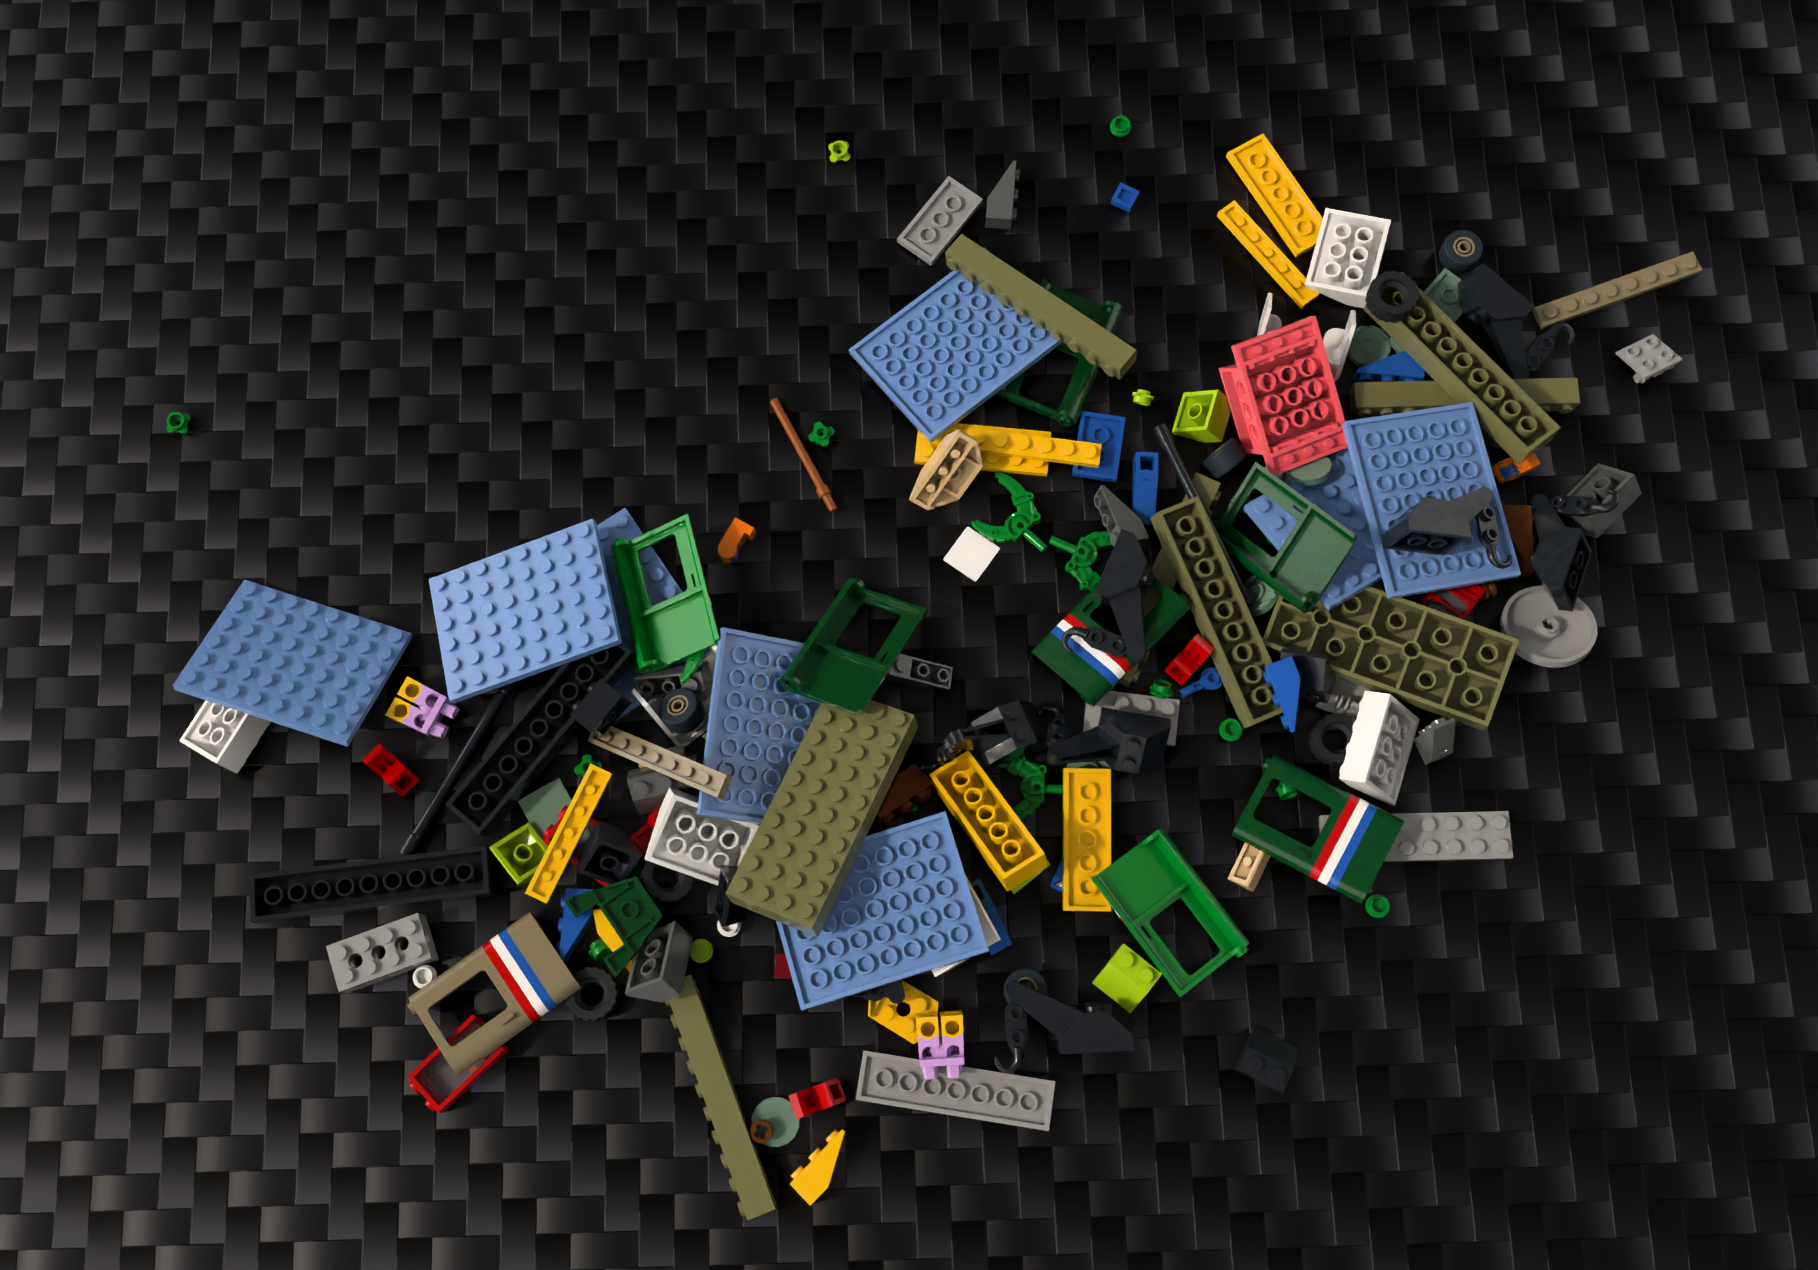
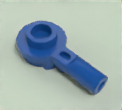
[1179,667,1223,698]

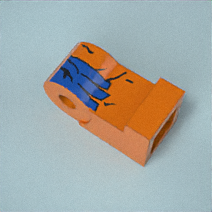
[1491,453,1541,484]
[718,517,757,563]

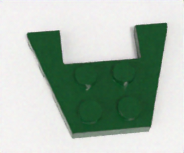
[564,877,664,978]

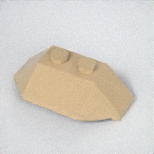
[909,429,983,511]

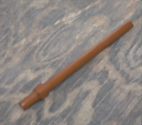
[770,398,838,513]

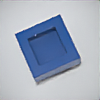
[1110,182,1140,213]

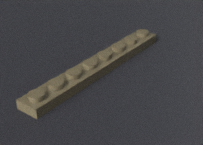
[1532,252,1702,330]
[587,726,732,800]

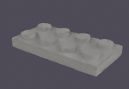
[897,176,983,266]
[1082,691,1180,746]

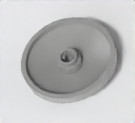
[1500,586,1597,668]

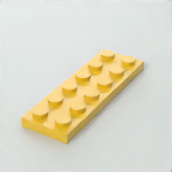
[1226,133,1323,258]
[915,423,1051,477]
[1063,768,1111,912]

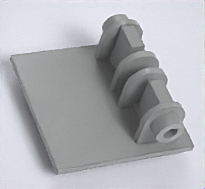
[1616,334,1682,383]
[1315,677,1370,721]

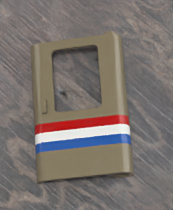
[407,912,581,1076]

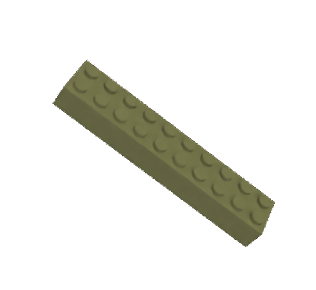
[1364,272,1561,465]
[1150,496,1283,729]

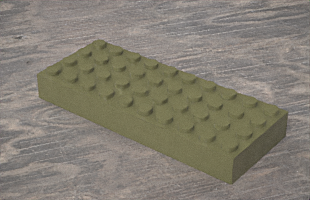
[1262,586,1519,731]
[725,700,919,937]

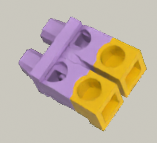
[385,676,460,738]
[915,1011,964,1080]

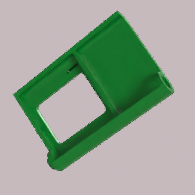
[611,514,720,673]
[1091,827,1250,997]

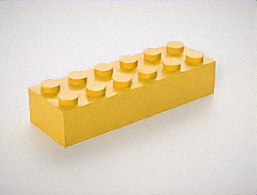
[929,750,1048,892]

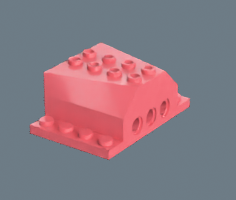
[1218,316,1348,476]

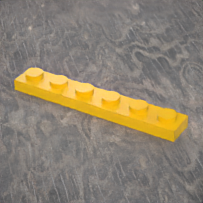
[1217,200,1320,309]
[968,427,1102,468]
[525,763,613,904]

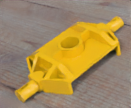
[868,980,941,1044]

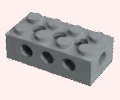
[326,913,439,993]

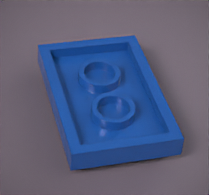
[1072,411,1126,483]

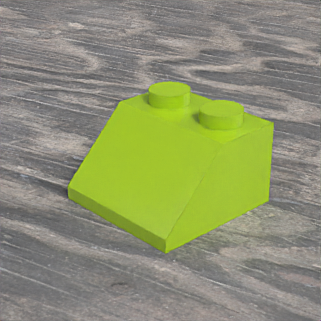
[1172,390,1231,443]
[1092,943,1162,1013]

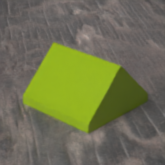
[489,822,548,885]

